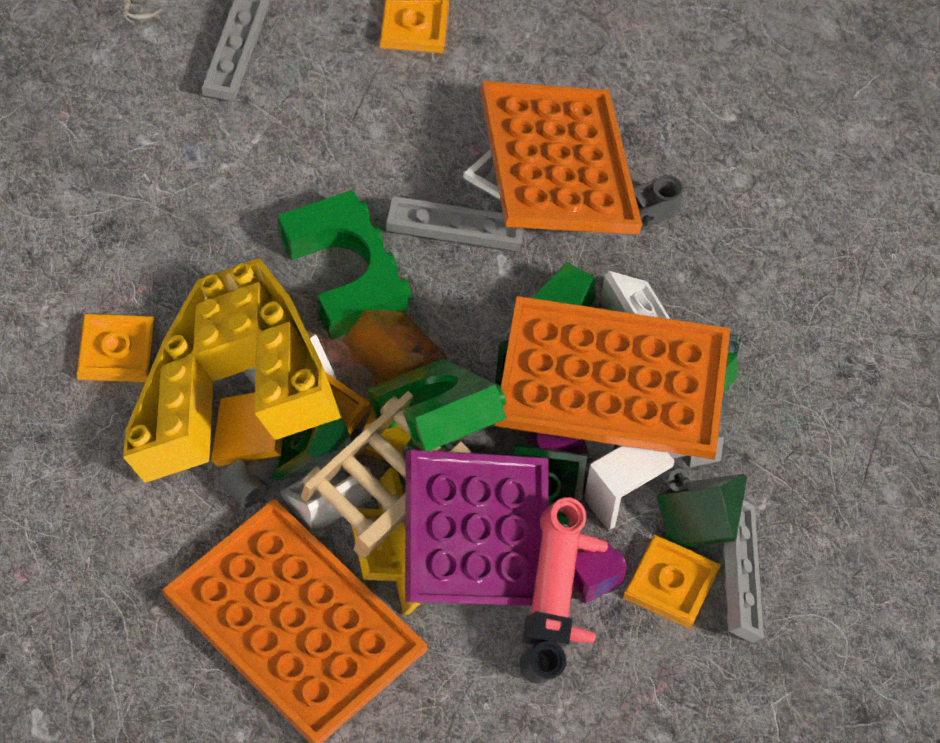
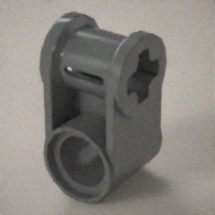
[633,175,683,231]

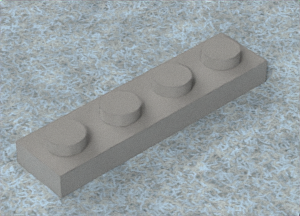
[202,0,269,102]
[386,196,524,252]
[723,500,764,643]

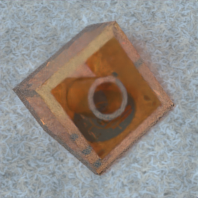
[342,310,447,385]

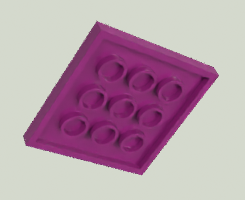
[405,450,549,607]

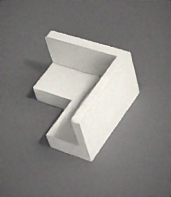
[584,446,674,530]

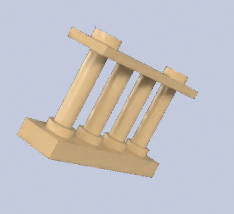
[300,391,471,559]

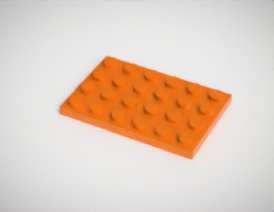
[480,81,642,235]
[495,296,731,460]
[162,498,427,743]

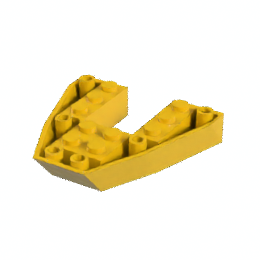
[123,258,341,483]

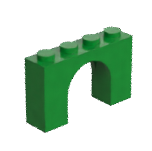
[278,189,411,340]
[367,358,507,452]

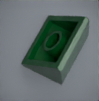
[270,397,352,481]
[514,444,588,525]
[657,474,747,547]

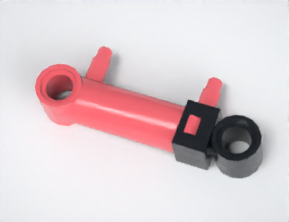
[519,498,608,683]

